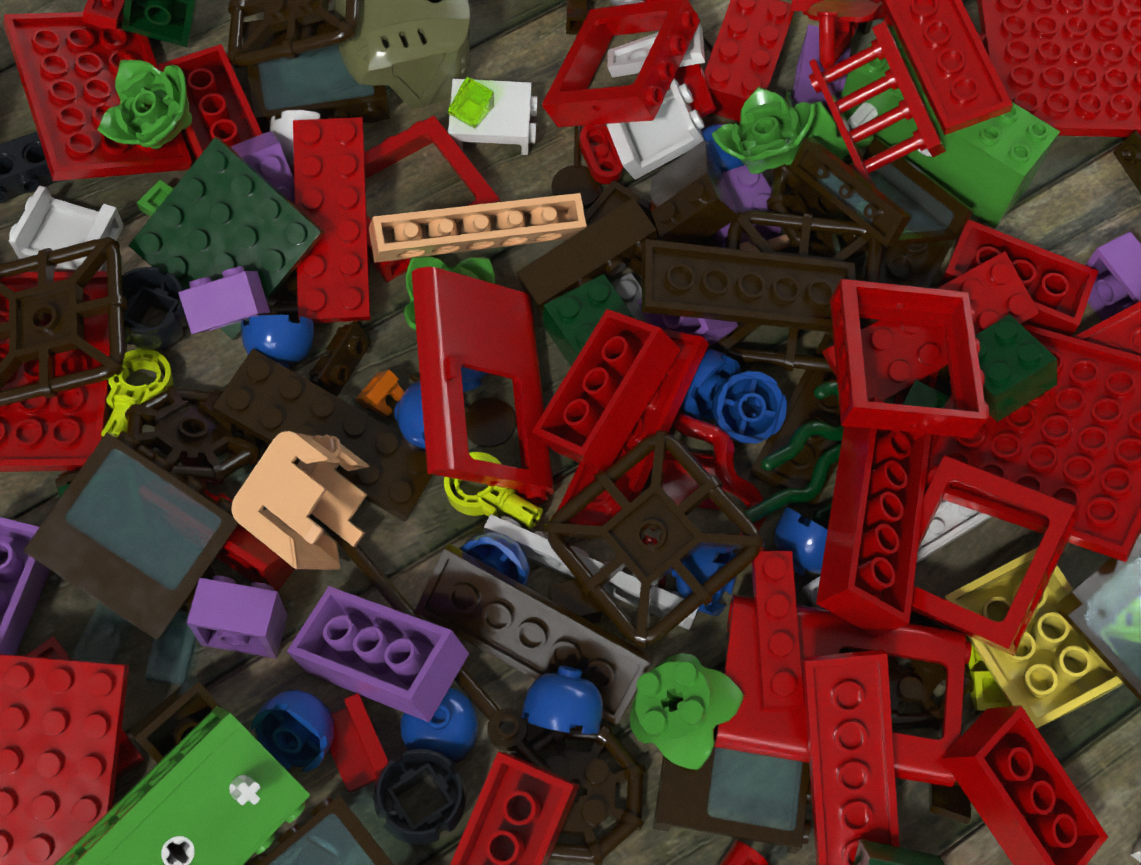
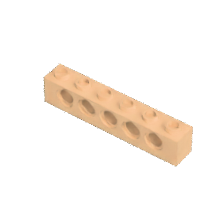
[369,193,587,263]

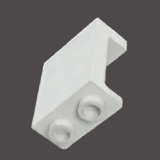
[448,78,537,155]
[606,78,705,180]
[9,185,124,272]

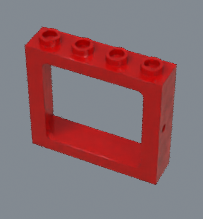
[542,0,700,128]
[365,115,501,283]
[830,279,989,438]
[911,455,1079,656]

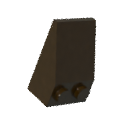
[651,140,739,245]
[129,676,222,763]

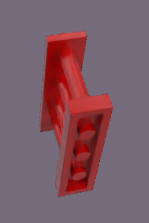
[808,21,946,186]

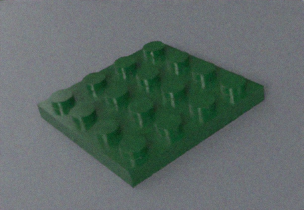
[128,137,325,340]

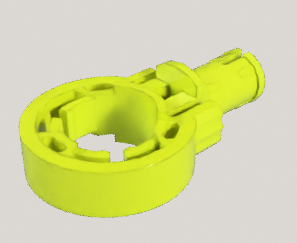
[101,349,174,437]
[444,452,543,529]

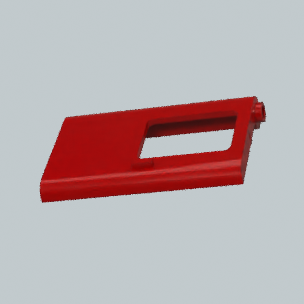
[412,267,554,504]
[714,594,972,787]

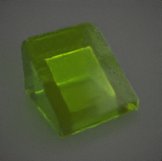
[448,77,494,129]

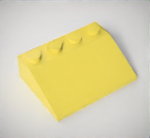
[944,547,1124,729]

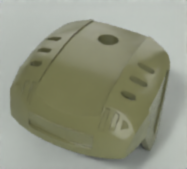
[334,0,470,109]

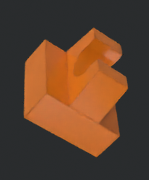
[355,369,404,417]

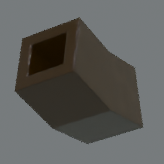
[566,0,587,35]

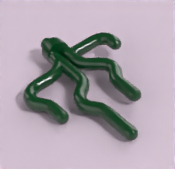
[744,380,844,525]

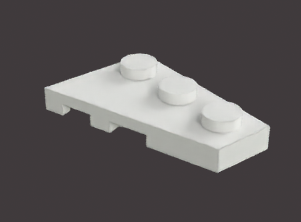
[607,23,705,78]

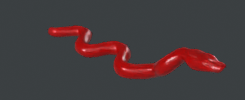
[672,409,768,551]

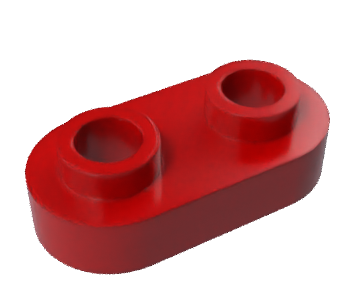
[579,124,624,184]

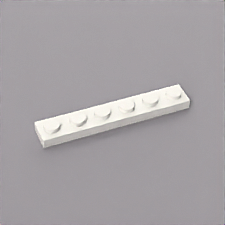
[484,515,698,630]

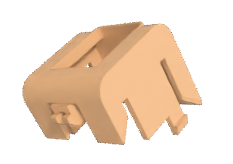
[231,431,369,570]

